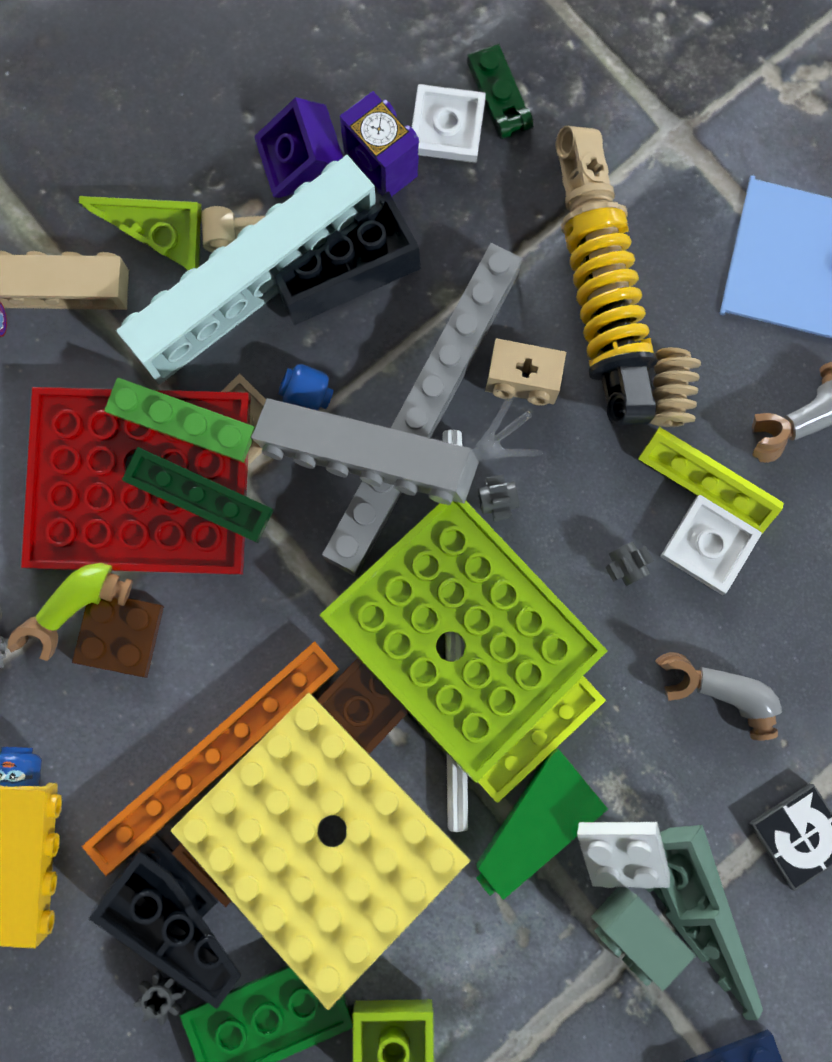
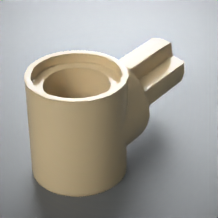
[201,206,265,252]

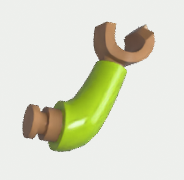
[7,563,133,661]

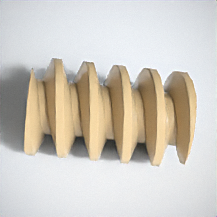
[650,347,701,427]

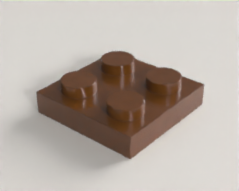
[72,598,164,678]

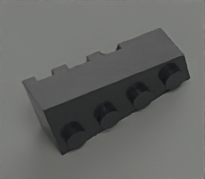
[274,191,421,325]

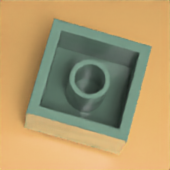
[591,887,696,991]

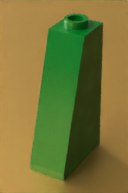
[476,748,608,900]

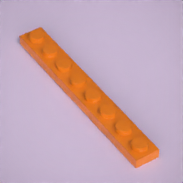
[81,641,340,876]

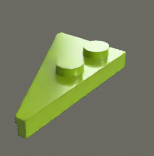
[79,196,202,270]

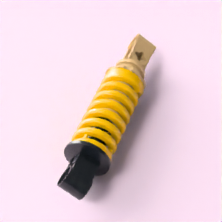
[556,126,658,425]

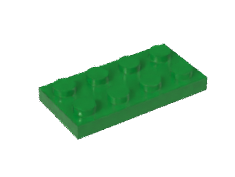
[180,965,353,1062]

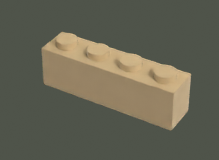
[0,251,129,310]

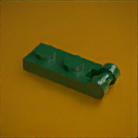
[467,44,534,139]

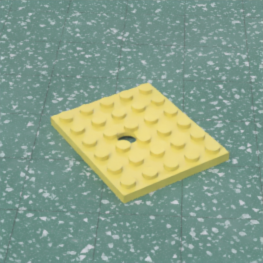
[170,693,471,1010]

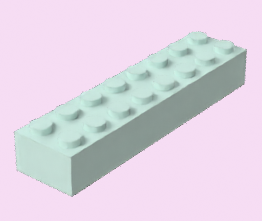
[116,155,376,385]

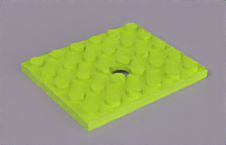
[319,501,608,783]

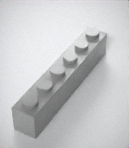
[251,398,479,505]

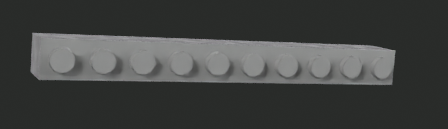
[322,243,523,577]

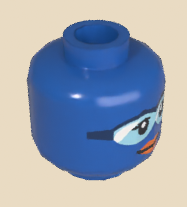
[0,747,42,787]

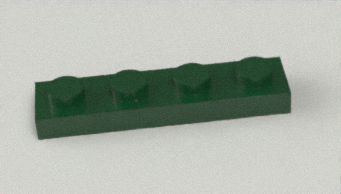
[122,447,274,543]

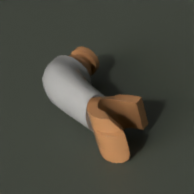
[752,362,832,463]
[655,652,782,741]

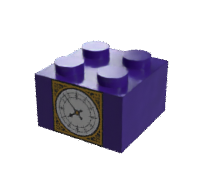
[340,91,419,196]

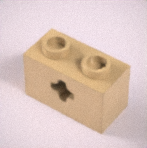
[485,338,566,406]

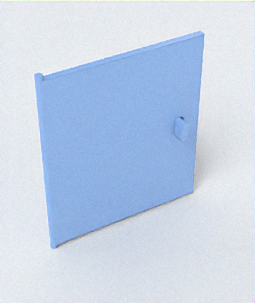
[720,175,832,339]

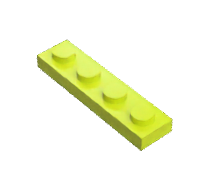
[638,426,784,535]
[478,676,606,803]

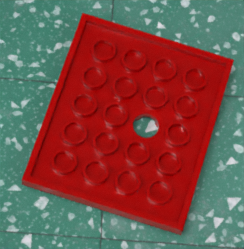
[21,387,251,575]

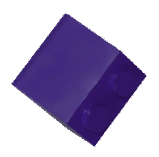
[254,97,343,198]

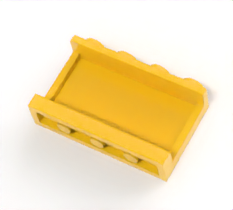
[0,783,62,948]

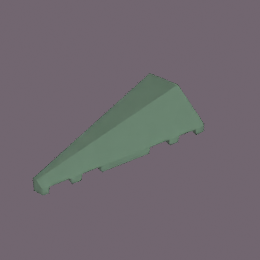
[646,825,763,1020]

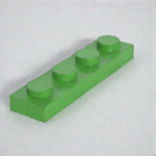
[104,377,255,463]

